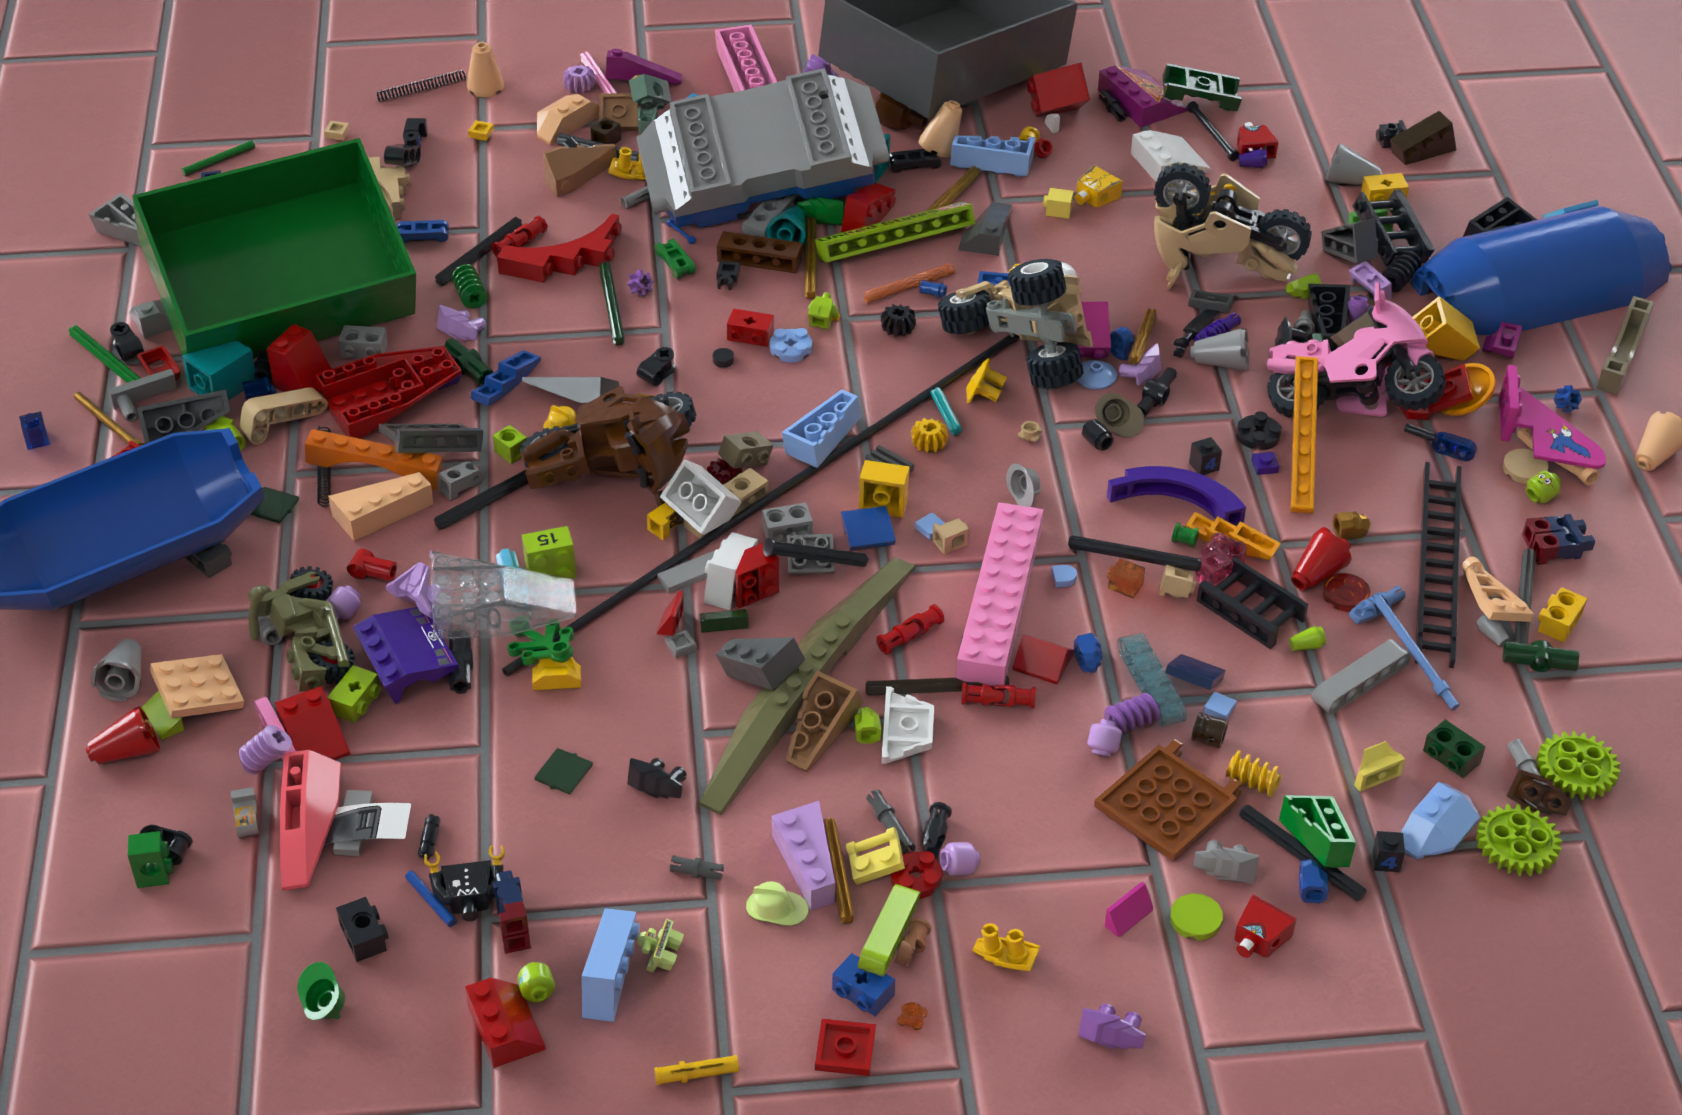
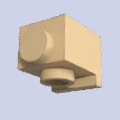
[932,518,970,555]
[1159,565,1196,598]

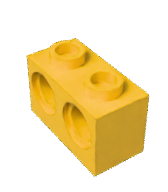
[1537,587,1588,643]

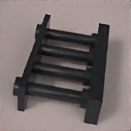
[1352,189,1435,267]
[1197,557,1308,649]

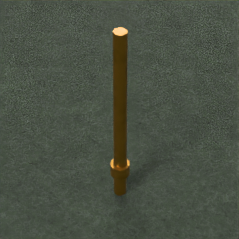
[74,392,144,446]

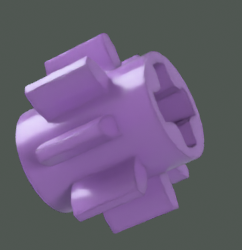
[627,269,654,296]

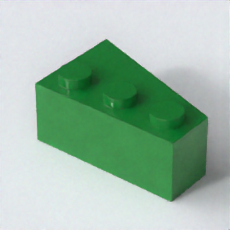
[1279,795,1356,868]

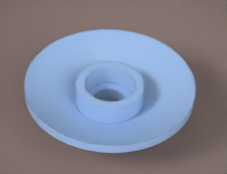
[1077,360,1117,390]

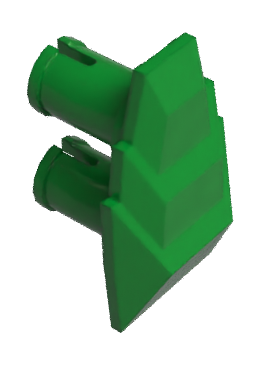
[797,197,844,225]

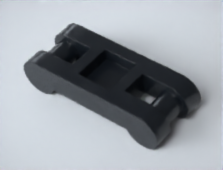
[890,149,941,173]

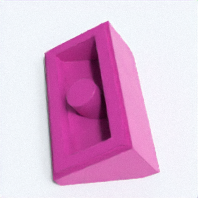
[1105,882,1153,937]

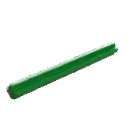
[68,325,141,383]

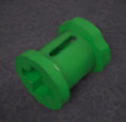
[1171,522,1199,548]

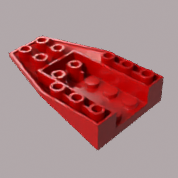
[315,346,462,439]

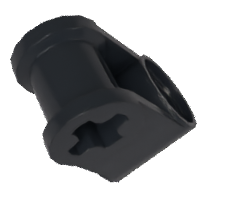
[110,322,144,361]
[636,347,675,386]
[139,825,193,865]

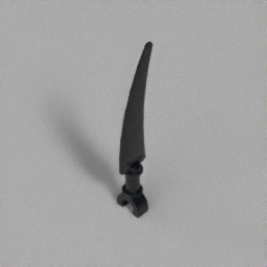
[1174,295,1238,357]

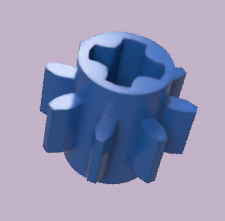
[1553,385,1582,413]

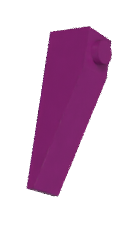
[606,49,682,84]

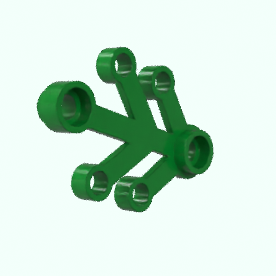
[507,615,575,666]

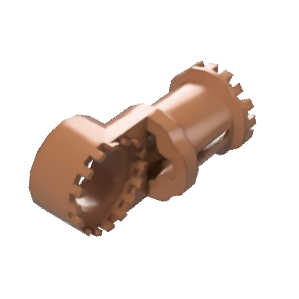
[894,917,932,967]

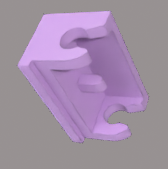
[1349,261,1392,300]

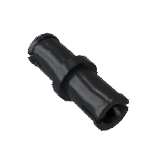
[1099,90,1128,122]
[254,350,271,382]

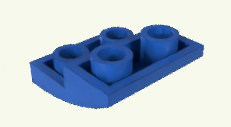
[841,506,896,551]

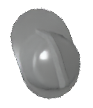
[1006,463,1041,507]

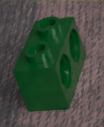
[1423,719,1486,778]

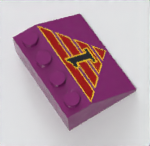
[1098,65,1188,128]

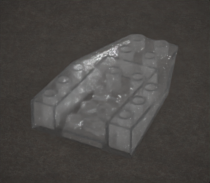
[430,550,577,639]

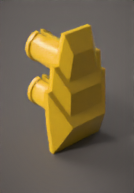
[608,147,646,180]
[966,358,1007,404]
[972,923,1041,971]

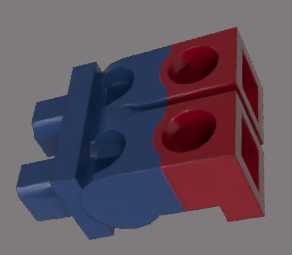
[1522,514,1595,565]
[493,870,531,954]

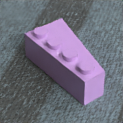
[772,801,835,910]

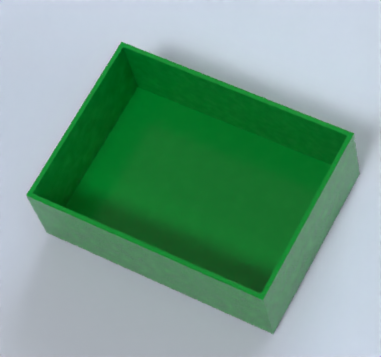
[132,138,416,359]

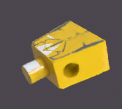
[1075,165,1123,208]

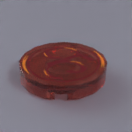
[1323,573,1371,612]

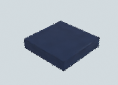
[1165,654,1226,690]

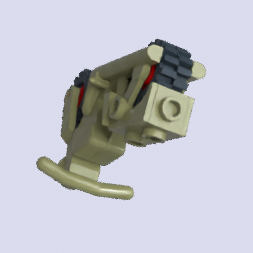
[248,566,355,692]

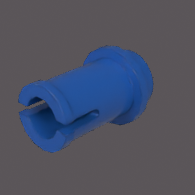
[919,280,947,299]

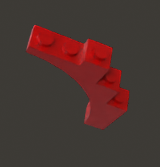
[497,213,622,283]

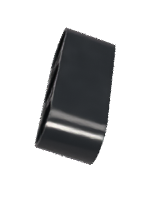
[384,144,421,166]

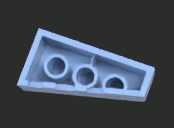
[950,136,1035,177]
[782,390,861,468]

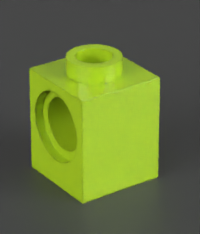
[493,425,527,464]

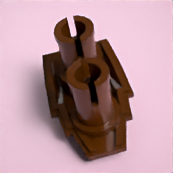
[1506,769,1573,815]

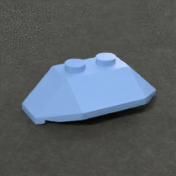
[1401,782,1480,860]

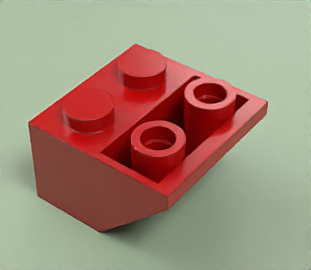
[735,543,779,609]

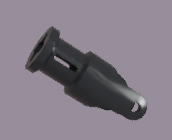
[923,802,952,858]

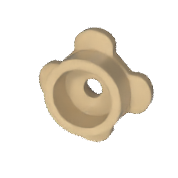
[1018,421,1042,442]

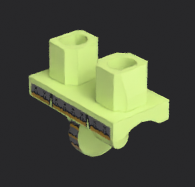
[637,918,684,973]

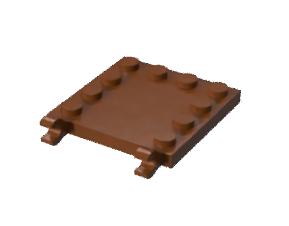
[1094,738,1243,861]

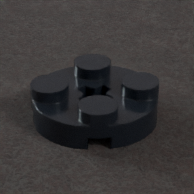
[1237,411,1282,450]

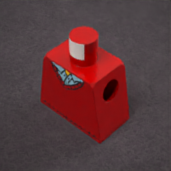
[1237,122,1278,159]
[1234,894,1297,958]

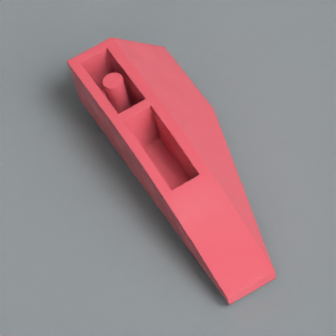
[280,750,341,891]

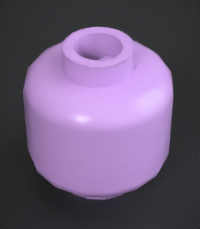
[326,585,361,621]
[1087,719,1122,757]
[939,842,980,876]

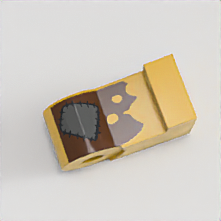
[647,502,684,540]

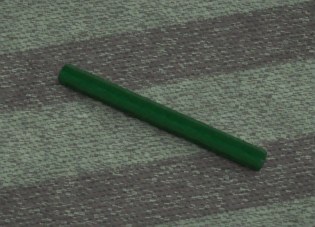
[599,261,625,345]

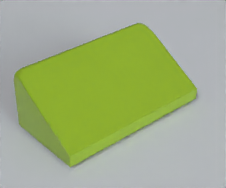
[142,691,184,740]

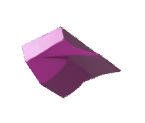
[1482,321,1522,358]

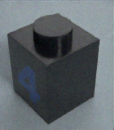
[1189,437,1222,475]
[1373,831,1405,872]

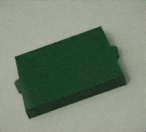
[250,487,299,524]
[534,748,593,795]

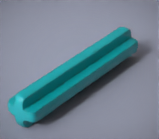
[931,387,962,436]

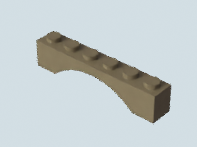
[1597,296,1654,395]

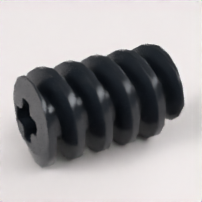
[1381,250,1421,293]

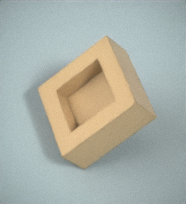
[324,121,350,140]

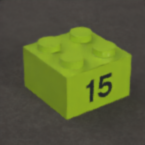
[522,526,576,587]

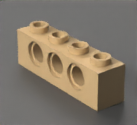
[684,468,769,539]

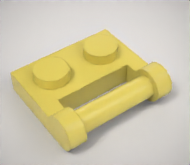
[846,827,905,885]

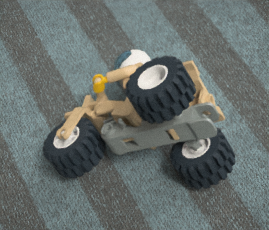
[938,259,1093,389]

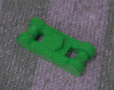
[654,239,696,278]

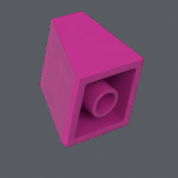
[1078,301,1111,359]

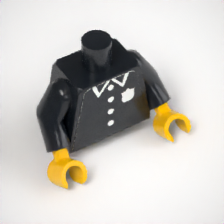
[424,845,506,921]

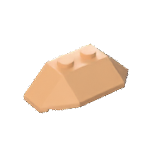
[537,94,599,145]

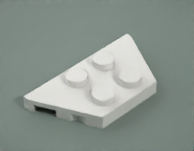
[882,687,934,764]

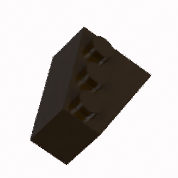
[1390,111,1456,165]

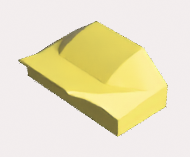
[1354,741,1405,792]

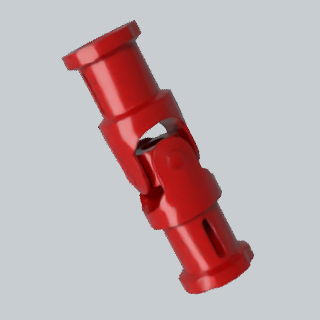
[491,216,548,257]
[876,604,945,655]
[962,682,1036,709]

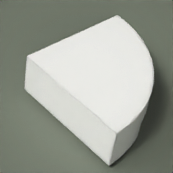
[1045,113,1060,133]

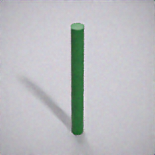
[181,140,255,176]

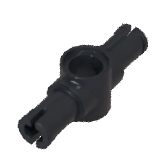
[1137,367,1177,417]

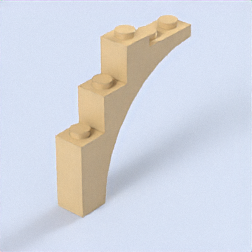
[368,157,411,219]

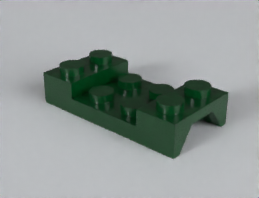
[1162,63,1242,112]

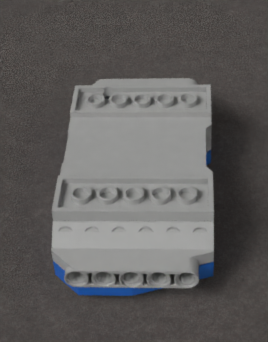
[636,68,890,228]

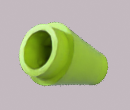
[1289,626,1326,651]

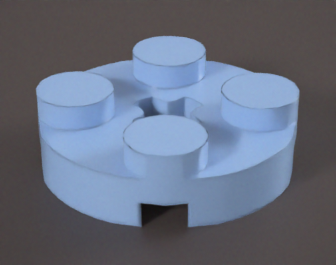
[770,328,812,363]

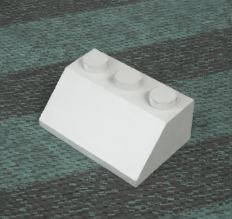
[660,460,742,535]

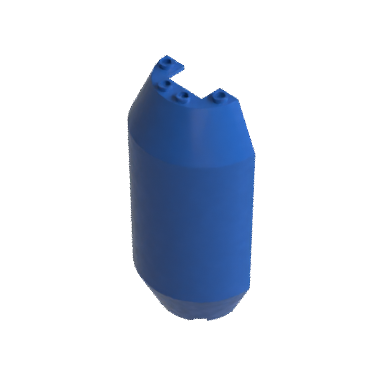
[1410,206,1672,335]
[0,428,265,611]

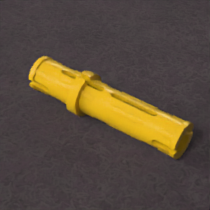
[654,1055,739,1085]

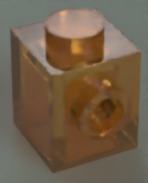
[1107,558,1145,598]

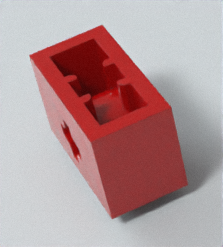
[727,308,774,347]

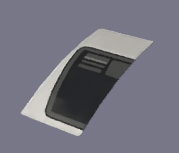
[324,803,411,844]

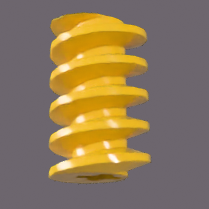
[1225,750,1282,797]

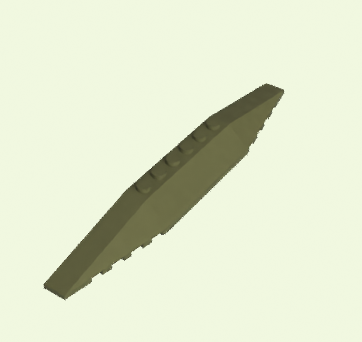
[700,557,915,815]

